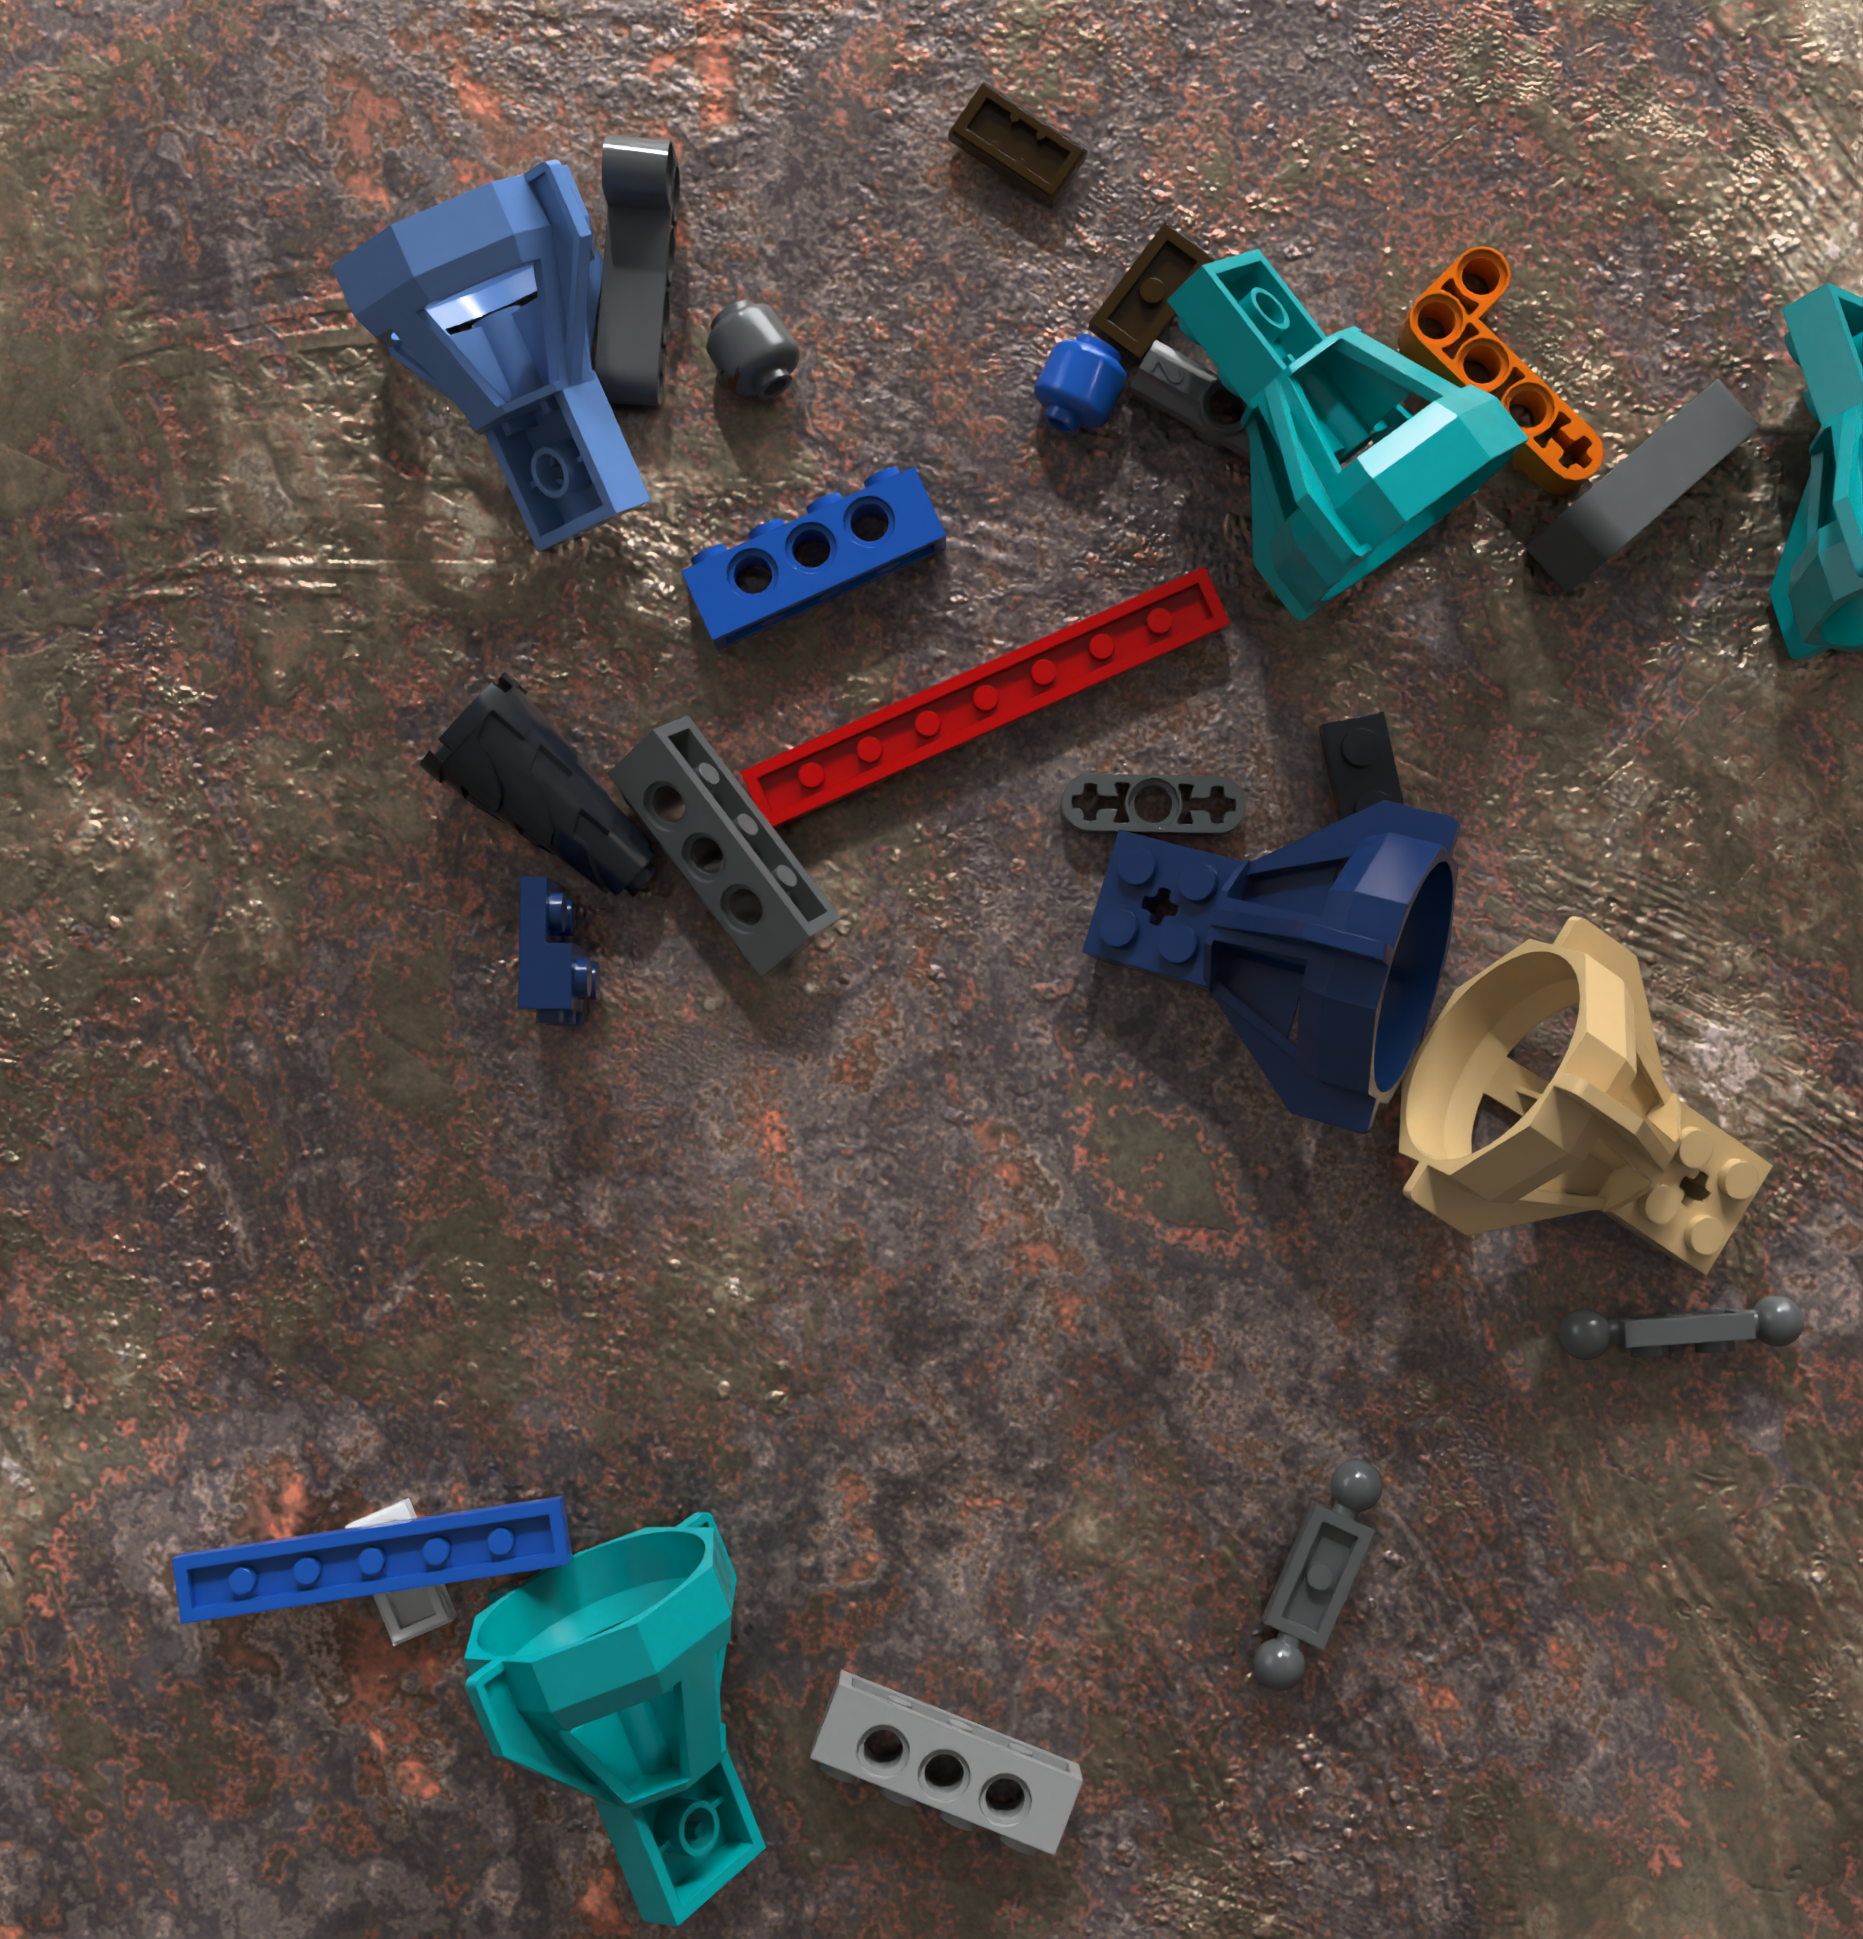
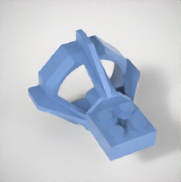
[331,159,651,552]

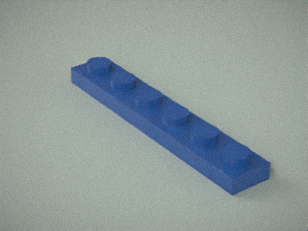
[172,1495,573,1624]

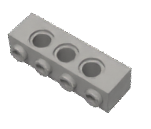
[810,1669,1083,1856]

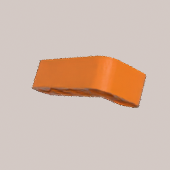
[1398,246,1604,495]

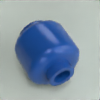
[1034,334,1127,435]

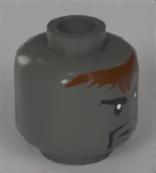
[706,300,800,399]

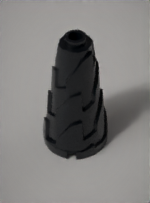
[420,671,658,897]

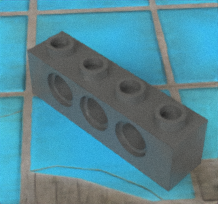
[607,715,841,977]

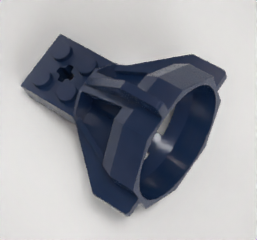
[1082,800,1460,1134]

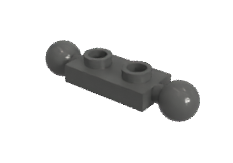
[1558,1295,1804,1360]
[1253,1460,1383,1691]

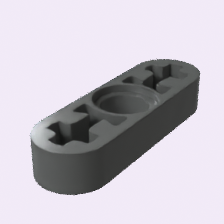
[1060,773,1246,836]

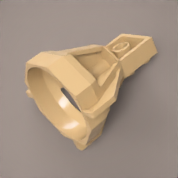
[1399,916,1773,1276]

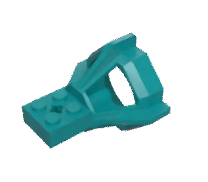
[1166,249,1529,621]
[1769,283,1863,661]
[464,1512,766,1927]

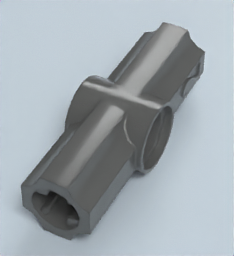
[1127,340,1250,460]

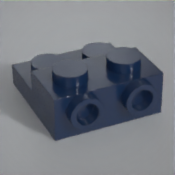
[518,876,600,1026]

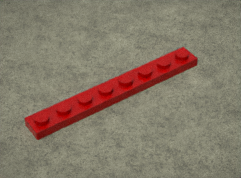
[740,566,1231,829]

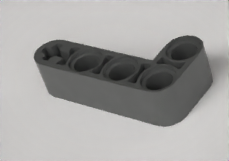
[595,135,680,406]
[1525,379,1760,594]

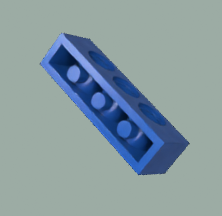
[681,466,946,651]

